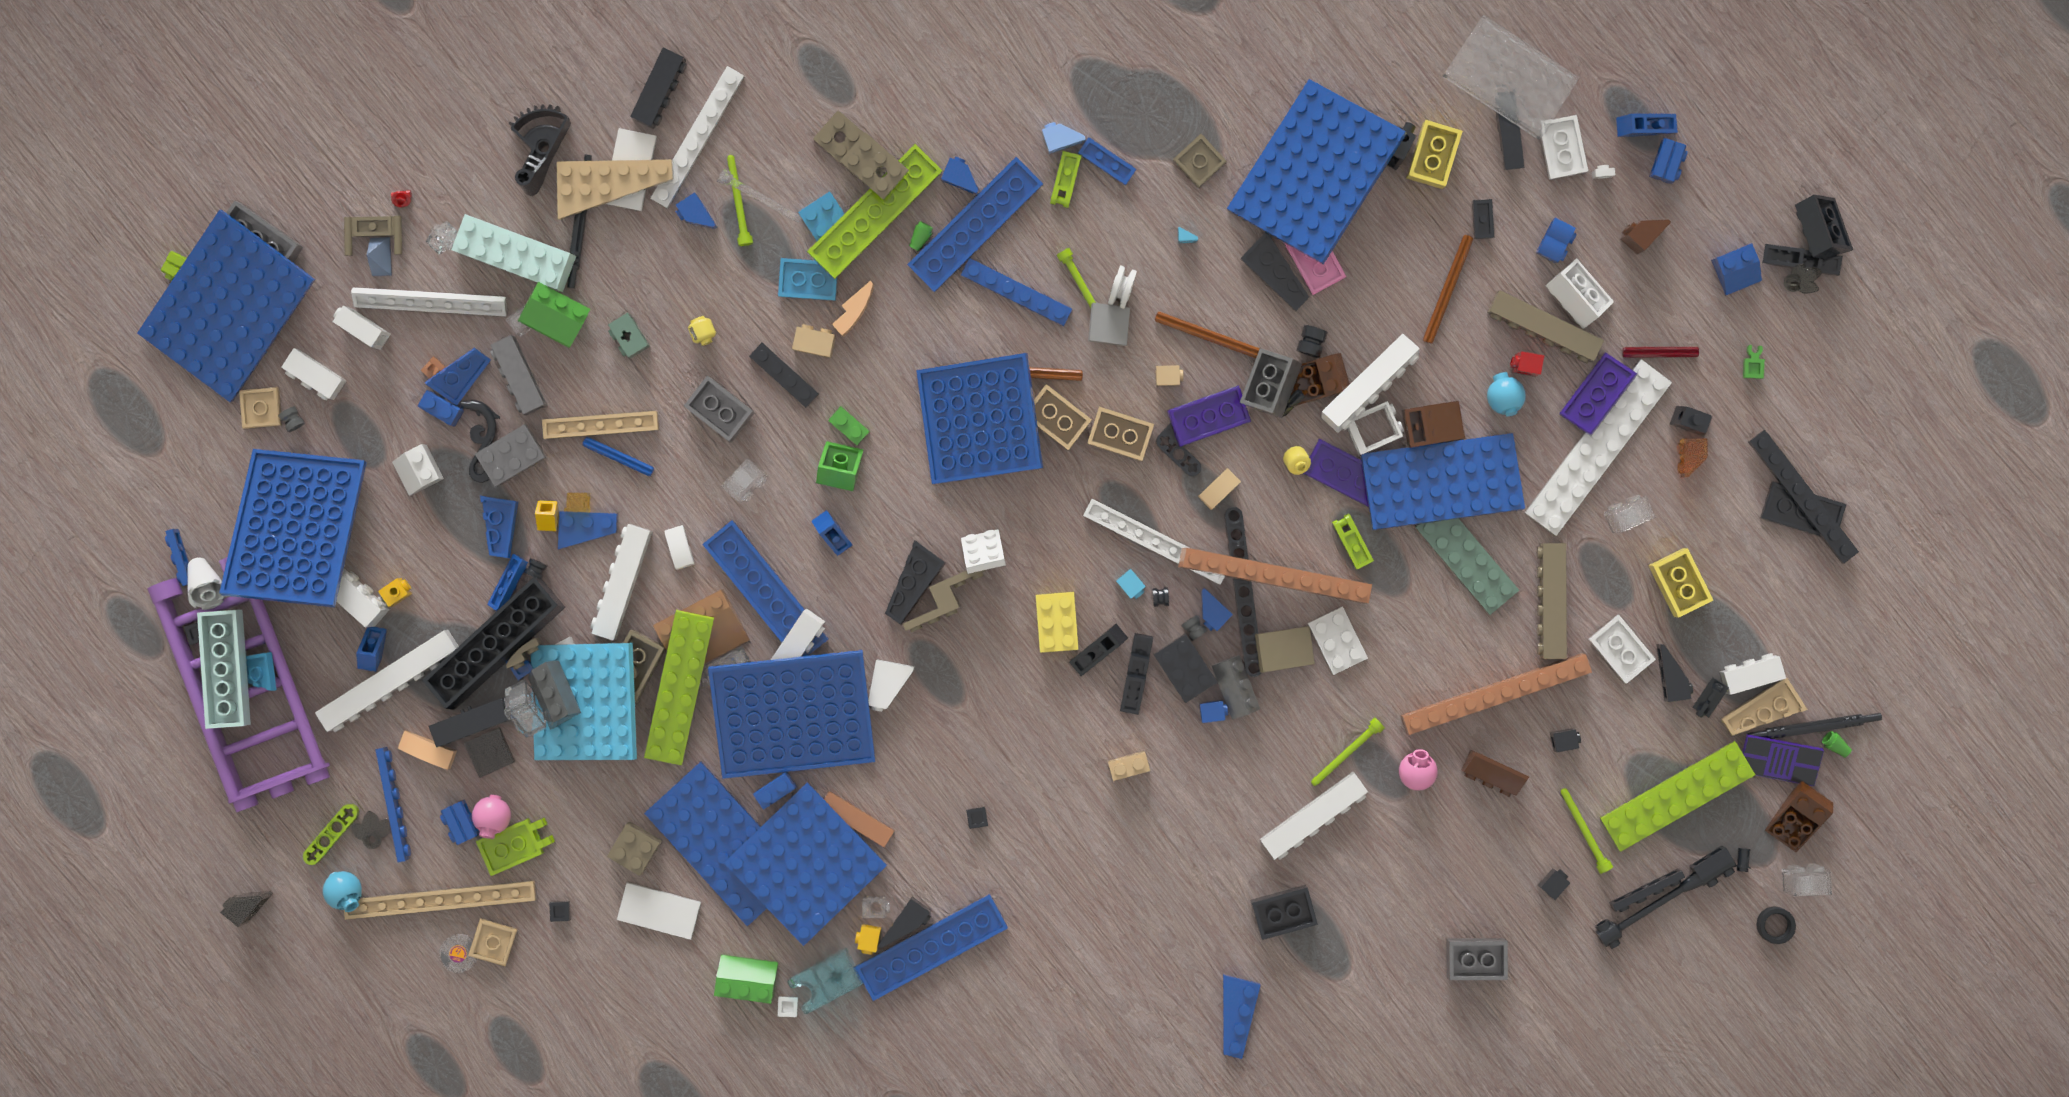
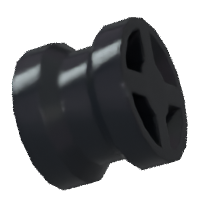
[524,558,548,579]
[1152,587,1169,607]

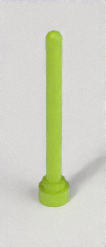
[727,155,754,246]
[1056,247,1096,308]
[1311,717,1385,786]
[1561,788,1613,874]

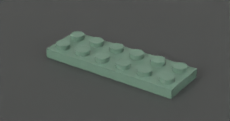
[1415,518,1519,615]

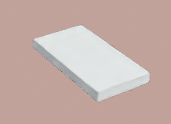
[606,128,657,212]
[617,882,701,940]

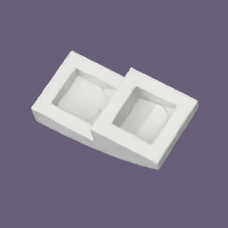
[664,525,695,570]

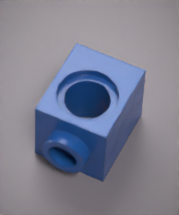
[1199,700,1228,723]

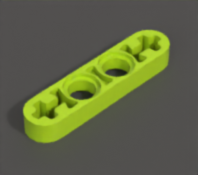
[303,803,359,865]

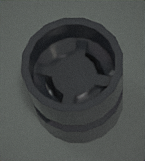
[1296,325,1328,358]

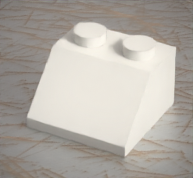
[392,444,444,496]

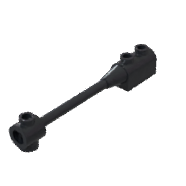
[1595,846,1737,949]

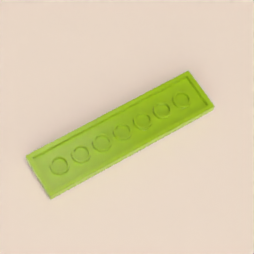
[807,144,942,279]
[644,610,714,765]
[1600,741,1755,852]

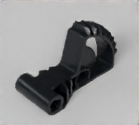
[509,104,571,196]

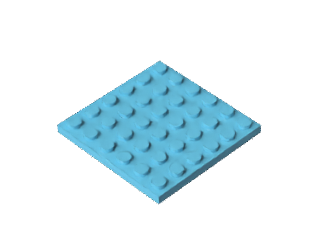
[531,643,637,760]

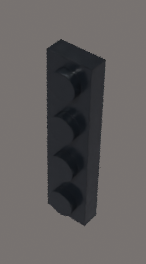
[749,342,819,408]
[1609,868,1685,912]

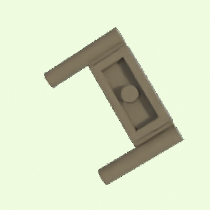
[344,216,402,256]

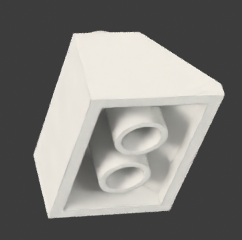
[1546,258,1614,329]

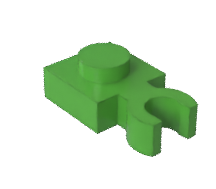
[1743,345,1765,379]

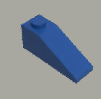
[1616,114,1678,137]

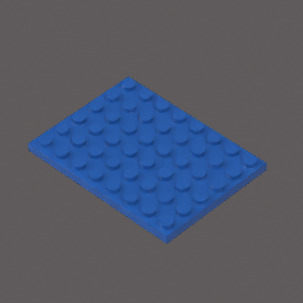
[1227,79,1407,265]
[137,210,316,402]
[219,449,367,608]
[708,650,875,779]

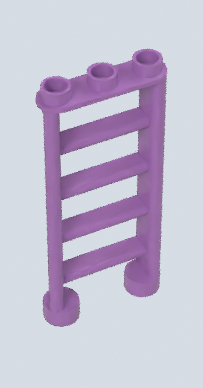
[147,557,330,813]

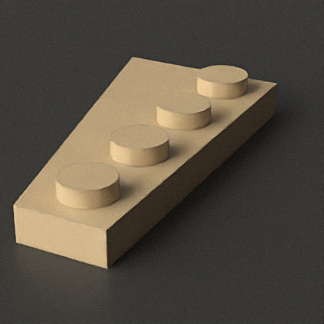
[1721,677,1808,735]

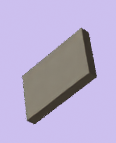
[1255,626,1315,673]

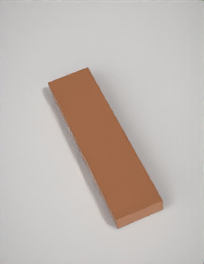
[824,791,895,847]

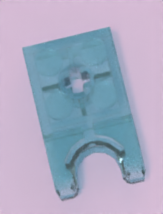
[787,948,863,1014]

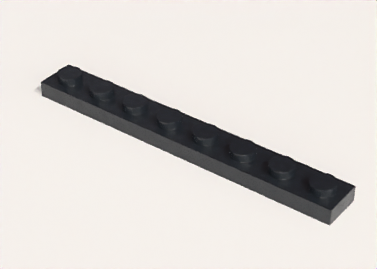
[1748,430,1859,564]

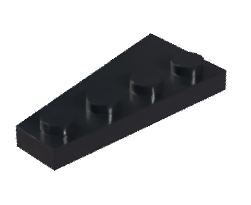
[1240,232,1309,312]

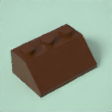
[1461,750,1529,797]

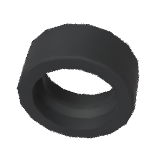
[1756,906,1796,945]

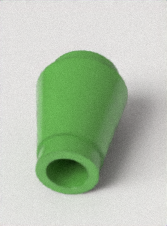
[909,221,933,251]
[1822,731,1852,758]

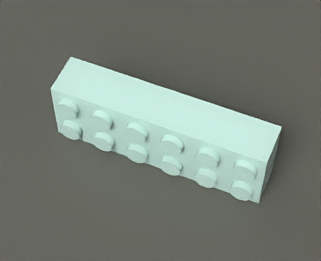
[451,214,576,292]
[197,609,251,729]

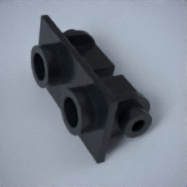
[1692,677,1729,718]

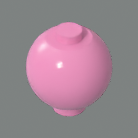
[1399,749,1438,791]
[472,795,511,839]

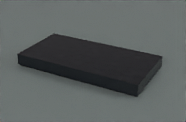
[1760,482,1847,537]

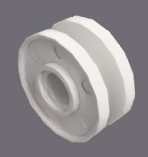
[1108,265,1137,309]

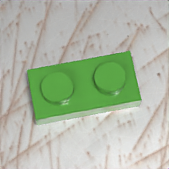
[828,406,870,446]

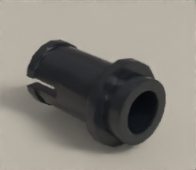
[1736,848,1751,872]

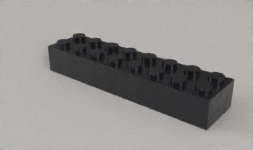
[422,577,566,710]

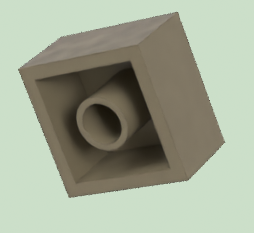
[607,822,662,876]

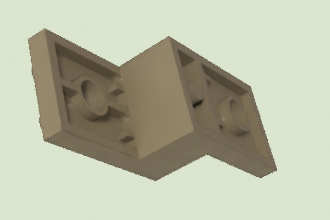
[813,110,909,200]
[903,570,986,633]

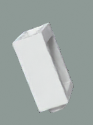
[333,306,391,350]
[1347,401,1404,455]

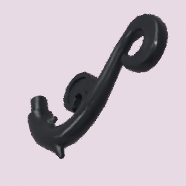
[461,400,500,483]

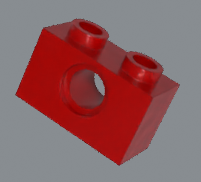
[1510,351,1544,377]

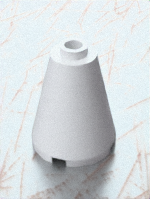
[188,558,227,610]

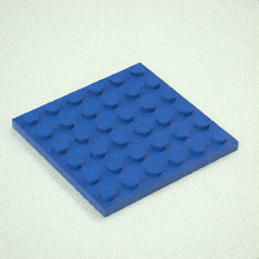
[916,353,1043,484]
[724,782,887,946]

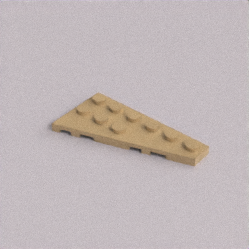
[557,160,673,220]

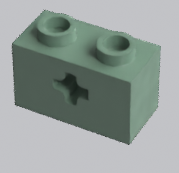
[608,313,650,358]

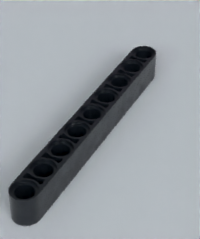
[1224,507,1261,677]

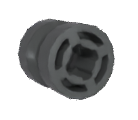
[278,406,305,432]
[1181,615,1207,641]

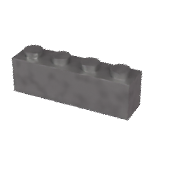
[490,335,547,415]

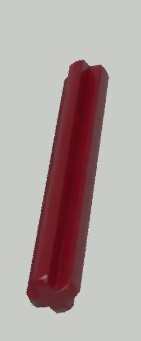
[1622,347,1699,358]

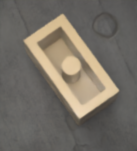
[792,324,836,358]
[1108,751,1150,781]

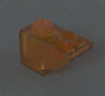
[1677,438,1708,478]

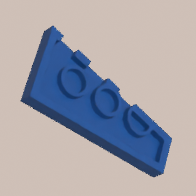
[1223,974,1261,1059]

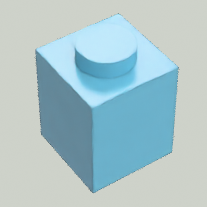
[1116,569,1146,599]

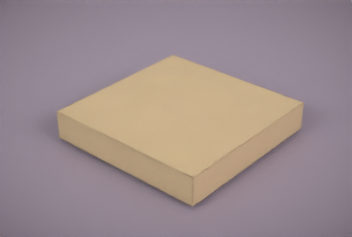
[239,387,282,429]
[468,918,517,966]

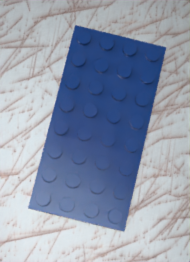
[1361,433,1525,530]
[644,761,767,926]

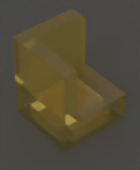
[564,492,590,512]

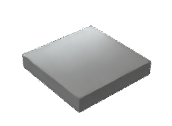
[1088,303,1130,346]

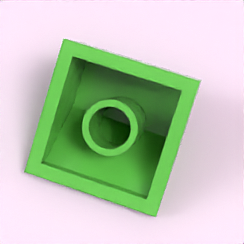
[816,441,863,491]

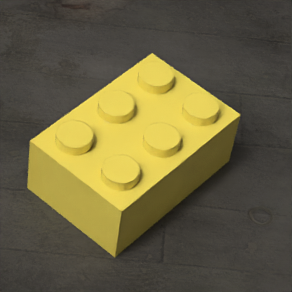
[1406,120,1463,189]
[1648,548,1713,618]
[1036,592,1079,653]

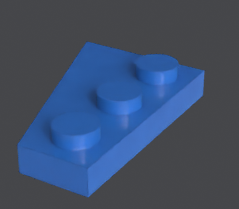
[424,347,491,406]
[558,511,618,550]

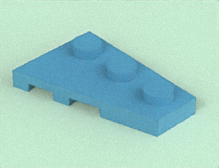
[246,652,277,691]

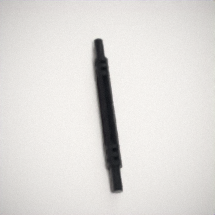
[567,154,592,289]
[1747,713,1882,739]

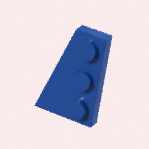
[480,496,518,558]

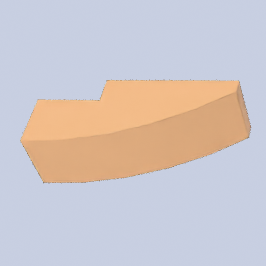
[832,281,874,337]
[398,730,457,770]

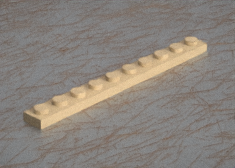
[344,881,536,920]

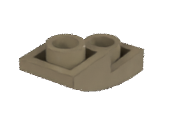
[506,637,542,670]

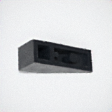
[1069,623,1128,676]
[1656,644,1693,702]
[878,897,931,948]

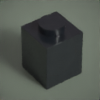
[1550,728,1581,753]
[1538,868,1570,900]

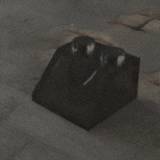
[220,891,273,927]

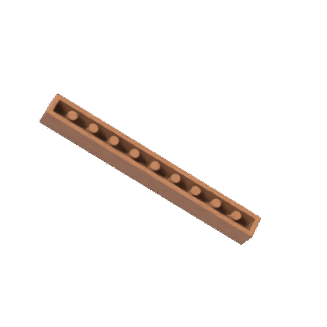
[1178,548,1372,603]
[1400,653,1592,735]

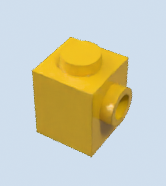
[535,501,559,531]
[378,578,412,607]
[855,924,882,955]

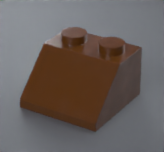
[1620,219,1671,254]

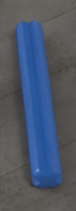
[582,437,654,476]

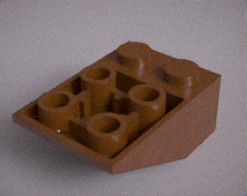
[1290,353,1350,406]
[1402,401,1465,448]
[1765,781,1834,853]

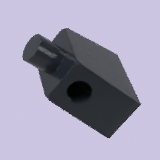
[1387,122,1416,171]
[1670,406,1712,437]

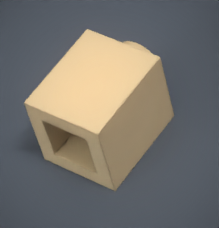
[1156,365,1183,386]

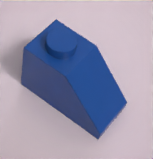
[941,157,979,195]
[675,193,717,229]
[811,510,852,556]
[1201,588,1233,631]
[356,627,387,672]

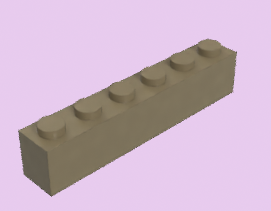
[1487,290,1604,364]
[1537,543,1567,659]

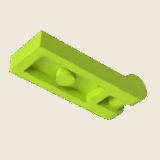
[1050,151,1082,208]
[1332,513,1374,570]

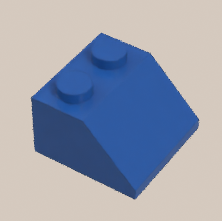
[1711,243,1762,295]

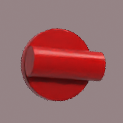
[391,190,412,207]

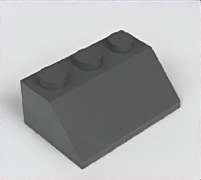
[528,661,581,729]

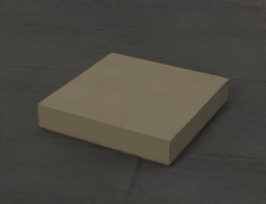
[1173,134,1227,188]

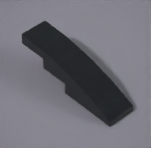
[1494,91,1525,170]
[1762,244,1843,276]
[1120,633,1154,715]

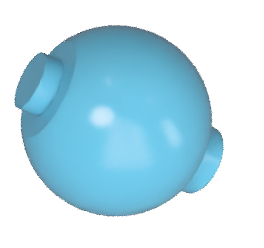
[1487,372,1526,417]
[323,871,362,912]

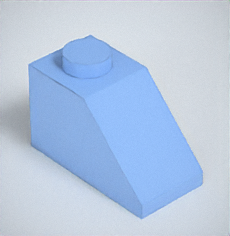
[1042,122,1086,154]

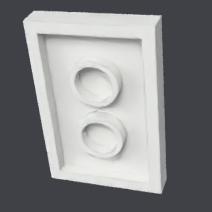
[1538,115,1588,180]
[961,529,1006,574]
[1308,607,1368,675]
[1588,615,1656,684]

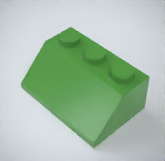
[518,282,590,348]
[714,955,778,1004]

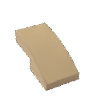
[1198,468,1241,510]

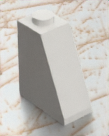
[868,659,915,712]

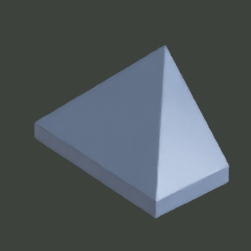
[367,237,392,276]

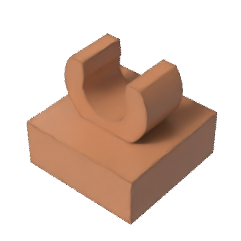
[421,356,446,379]

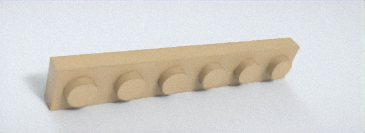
[542,411,659,439]

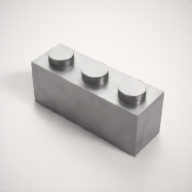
[1212,655,1260,720]

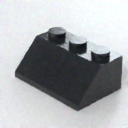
[1795,194,1853,258]

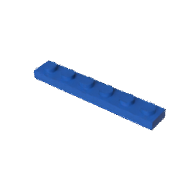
[961,258,1072,326]
[375,747,411,862]

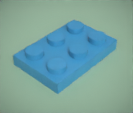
[798,191,845,241]
[778,258,838,301]

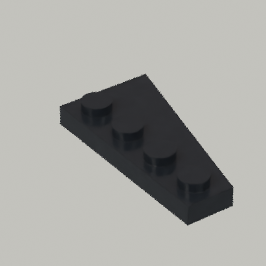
[885,540,946,625]

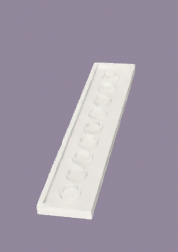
[1525,359,1672,536]

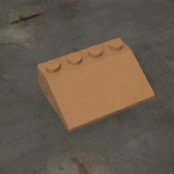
[653,589,750,664]

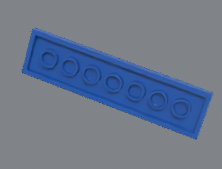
[907,157,1043,292]
[702,520,829,657]
[855,894,1008,1001]

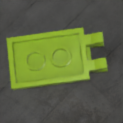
[476,817,555,876]

